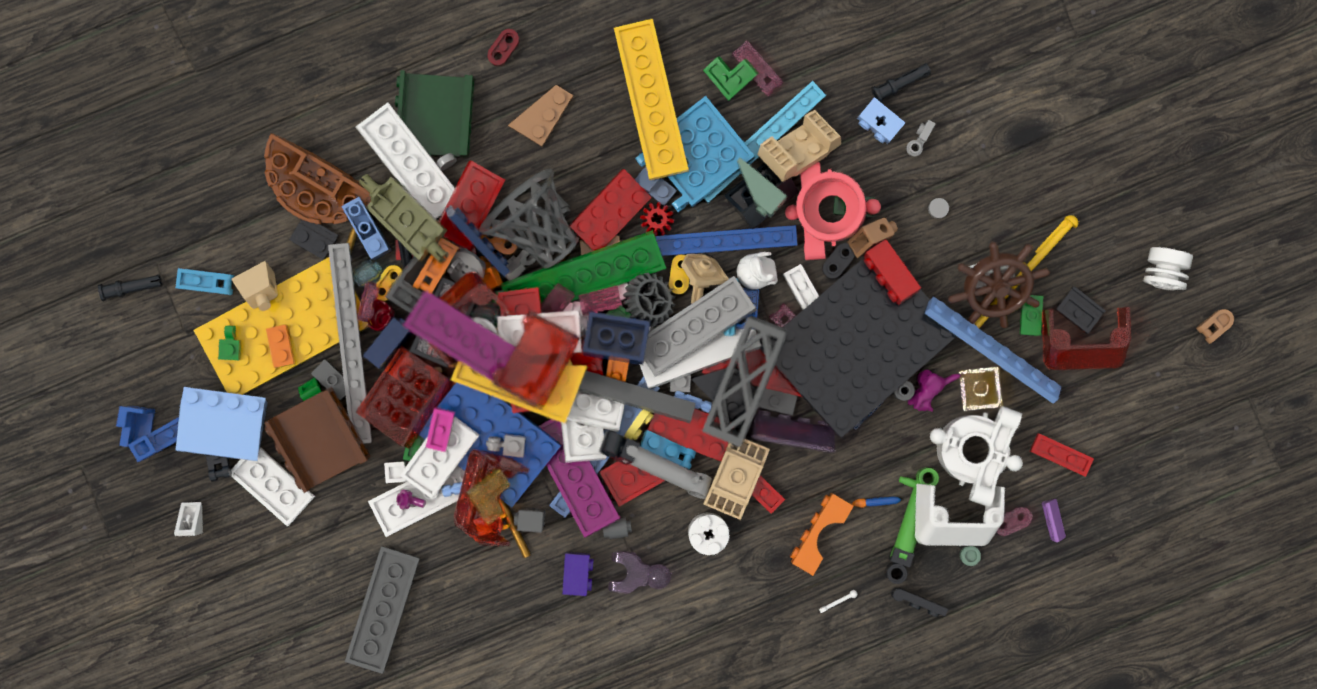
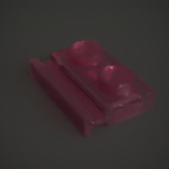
[579,286,622,316]

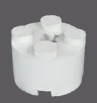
[688,512,729,555]

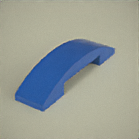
[128,417,179,462]

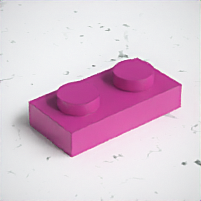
[425,407,455,452]

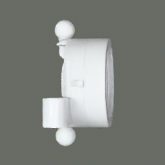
[930,406,1023,507]

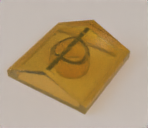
[959,367,1003,410]

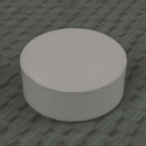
[436,153,457,171]
[928,198,949,219]

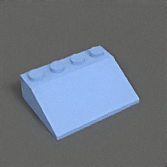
[176,387,267,461]

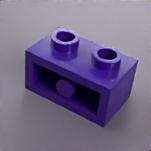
[562,552,594,596]

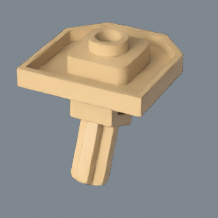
[681,253,729,304]

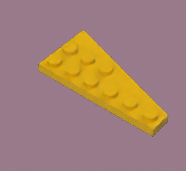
[451,361,588,424]

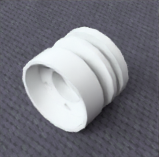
[1143,247,1193,290]

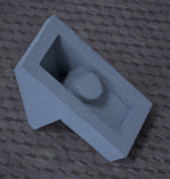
[635,166,677,206]

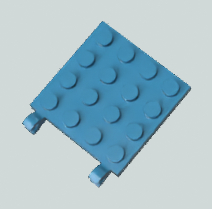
[635,96,755,212]

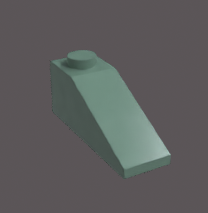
[737,158,787,218]

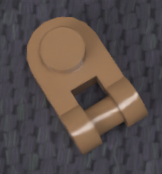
[1196,309,1234,344]

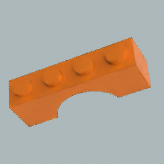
[790,493,854,575]

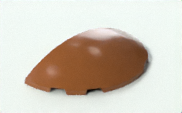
[264,133,371,224]

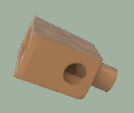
[847,218,898,258]

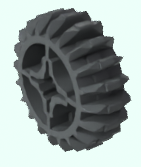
[622,273,676,327]

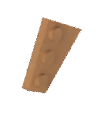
[508,85,573,147]

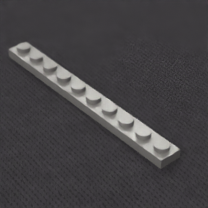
[328,243,372,443]

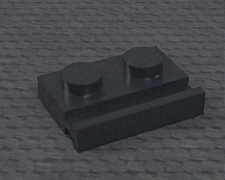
[289,220,339,260]
[1055,286,1106,334]

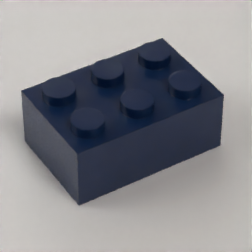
[583,312,650,365]

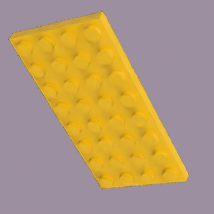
[194,257,372,395]

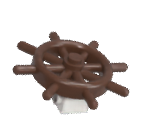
[948,242,1050,328]

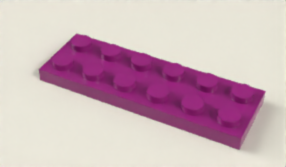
[403,290,531,391]
[539,419,621,538]

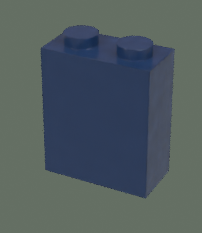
[363,318,414,369]

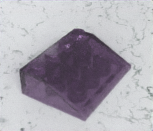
[750,410,835,453]

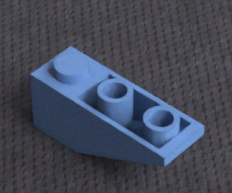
[341,197,392,260]

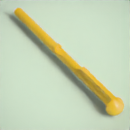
[974,215,1078,328]

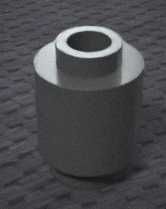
[892,381,914,401]
[603,517,632,539]

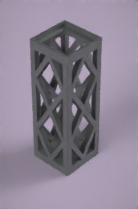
[702,315,789,447]

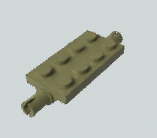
[359,174,449,263]

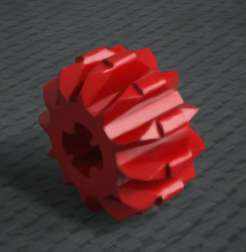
[640,202,674,236]

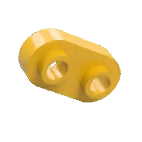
[669,254,689,295]
[371,265,402,302]

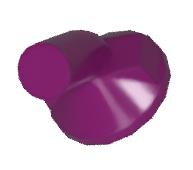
[396,489,426,510]

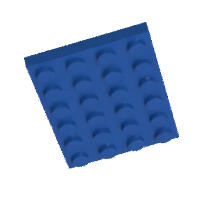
[417,382,562,507]

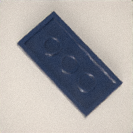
[445,205,510,276]

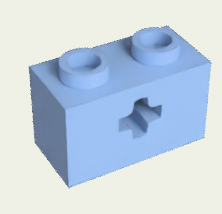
[857,97,905,144]

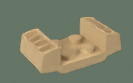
[757,110,841,182]
[703,439,770,520]

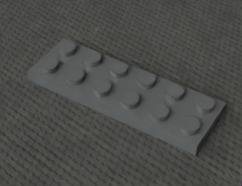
[345,546,420,674]

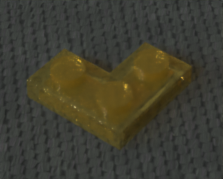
[466,468,511,525]

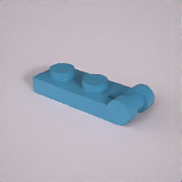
[175,268,235,295]
[640,430,696,470]

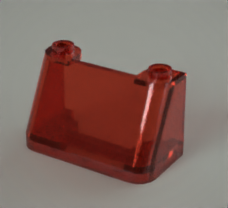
[492,311,580,409]

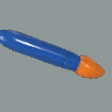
[852,496,901,508]

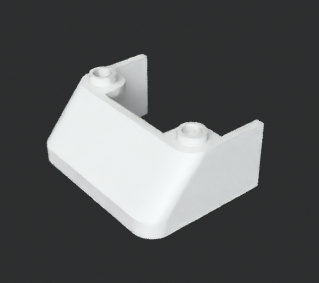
[915,484,1005,546]

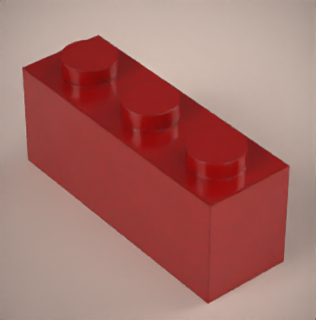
[864,239,921,305]

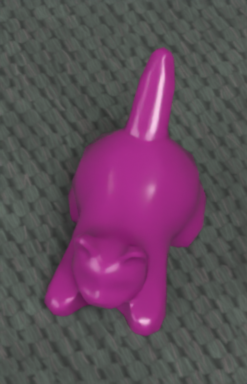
[908,370,960,412]

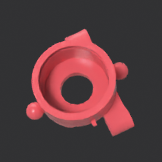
[785,162,881,260]

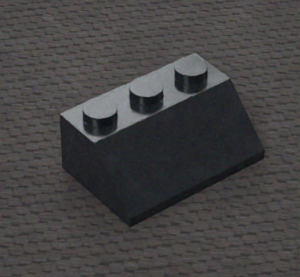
[724,163,799,229]

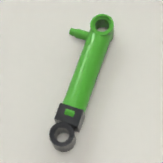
[885,467,939,584]

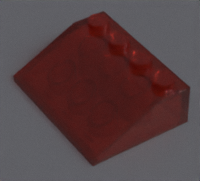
[356,346,455,449]

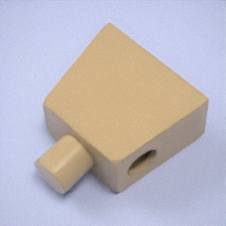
[232,261,278,311]

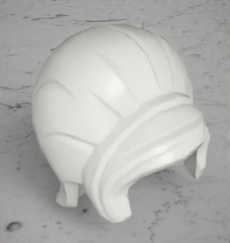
[737,252,778,290]

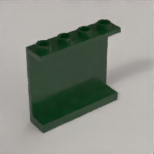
[395,70,475,158]

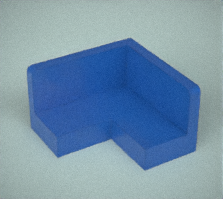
[117,406,155,447]

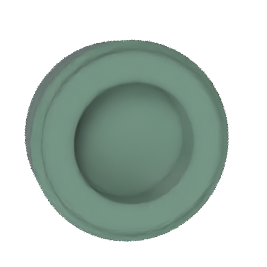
[960,546,981,566]

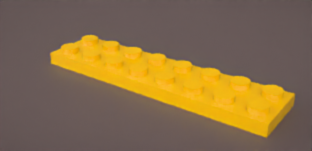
[614,19,689,181]

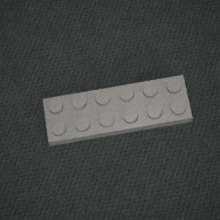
[644,276,757,377]

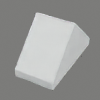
[174,502,203,536]

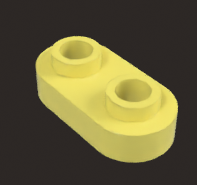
[624,410,654,441]

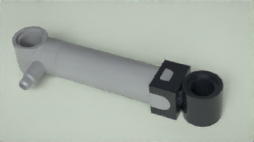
[599,431,713,499]

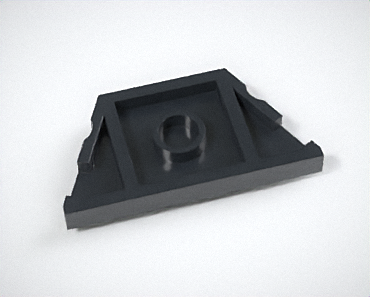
[692,367,758,430]

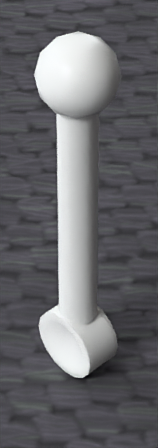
[819,590,857,613]

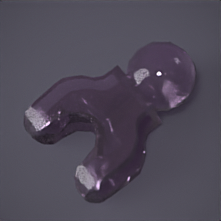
[608,551,671,594]

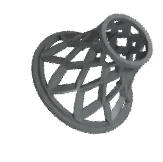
[479,168,579,269]

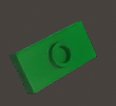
[1019,295,1043,336]

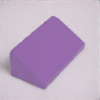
[1042,499,1066,542]

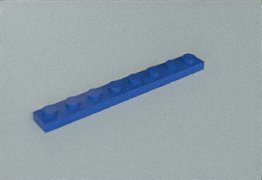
[655,225,797,256]

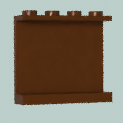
[264,387,371,493]

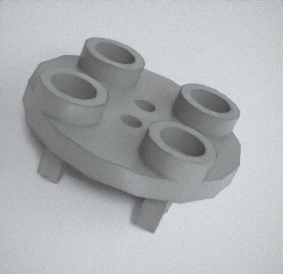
[447,248,486,288]

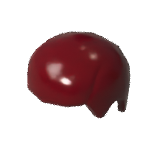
[363,299,395,332]

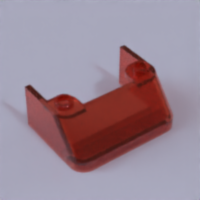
[426,272,514,368]
[1042,307,1131,370]
[454,450,529,546]

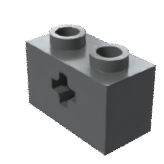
[514,507,546,532]

